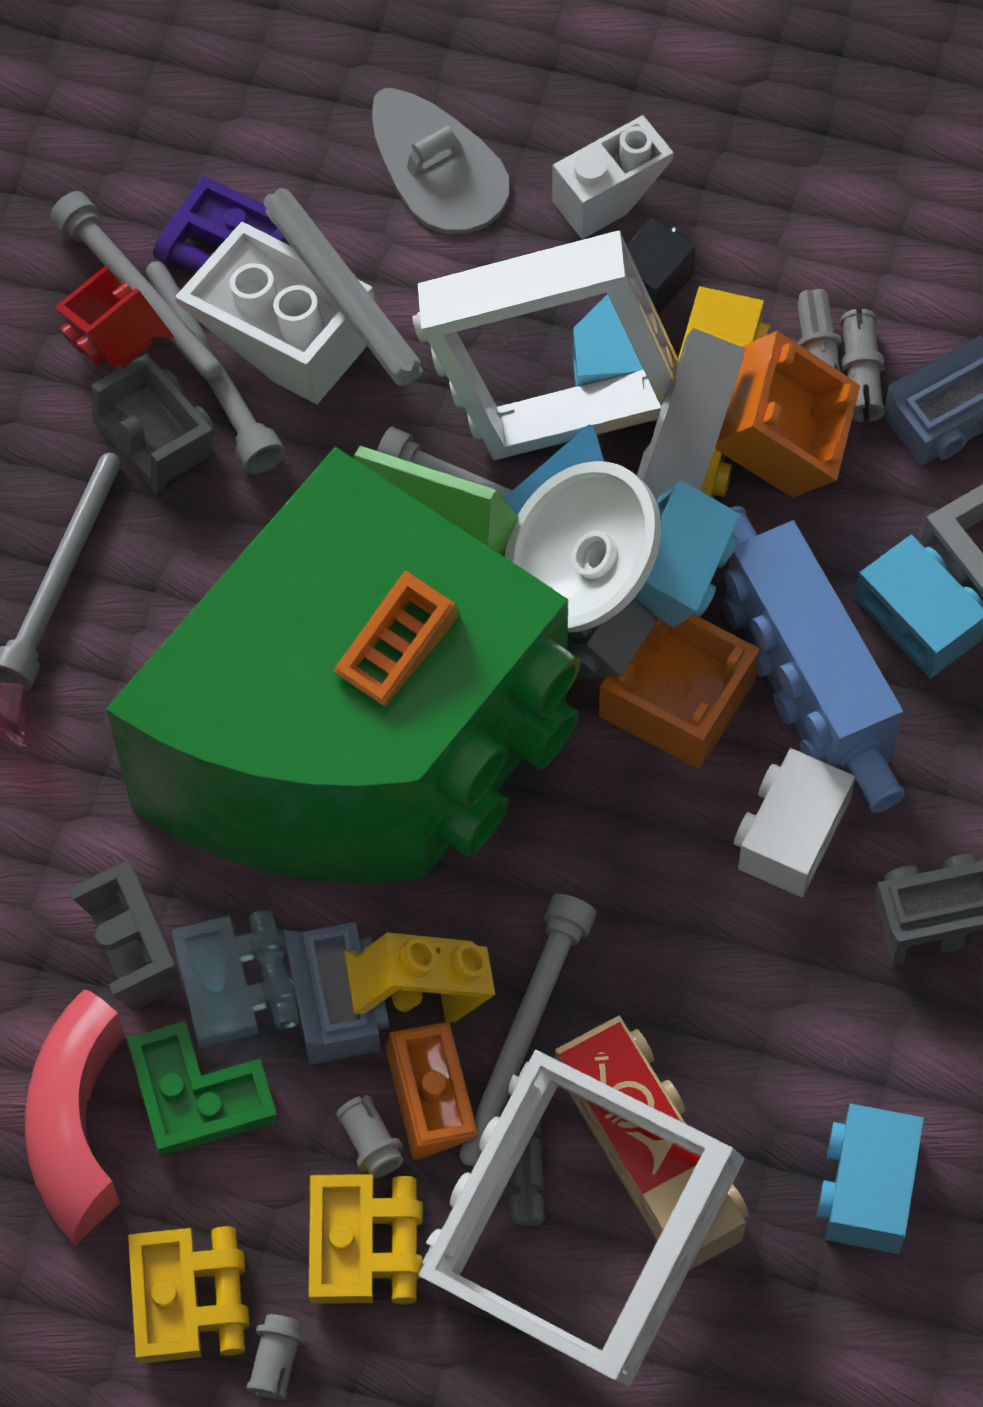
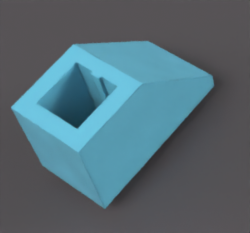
[573,294,643,387]

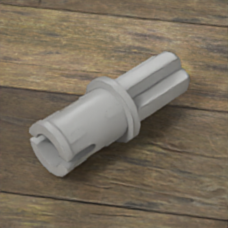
[797,289,842,371]

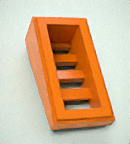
[333,570,460,707]

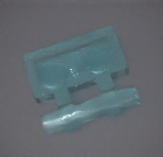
[171,910,299,1048]

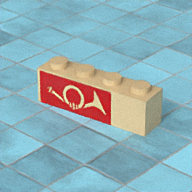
[555,1015,749,1270]

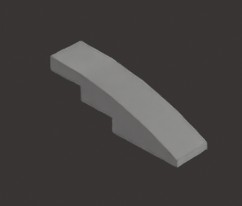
[637,328,745,502]

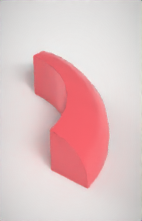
[25,989,125,1246]

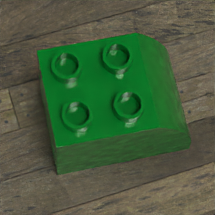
[106,447,581,883]

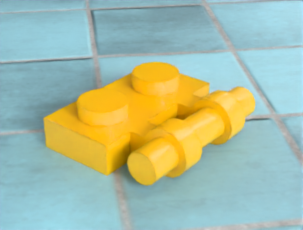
[309,1174,423,1304]
[128,1226,250,1364]

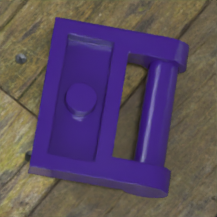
[153,175,289,272]

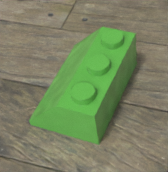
[354,446,518,556]

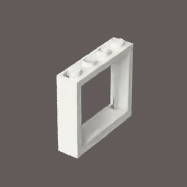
[412,230,679,460]
[419,1049,745,1387]

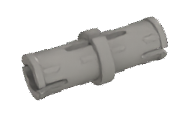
[840,309,885,422]

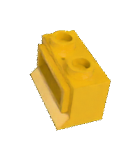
[344,932,495,1022]

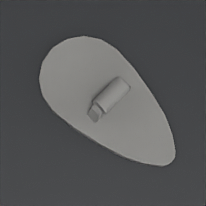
[372,88,509,234]

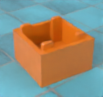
[715,331,860,498]
[599,615,760,770]

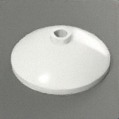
[504,461,661,632]

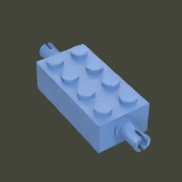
[721,506,905,813]

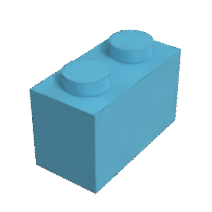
[634,480,740,628]
[854,534,983,679]
[817,1104,924,1254]

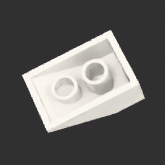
[175,222,377,404]

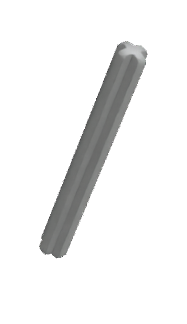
[264,188,423,386]

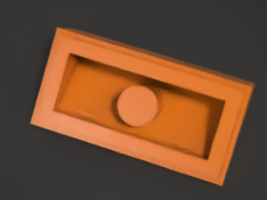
[386,1022,478,1160]

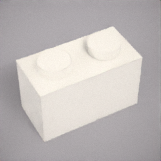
[734,748,855,898]

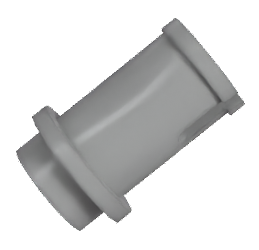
[336,1095,403,1178]
[246,1314,306,1400]

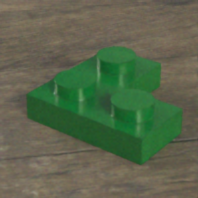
[127,1021,278,1157]

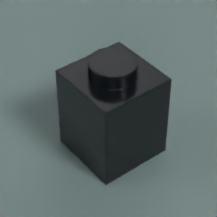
[626,217,696,315]

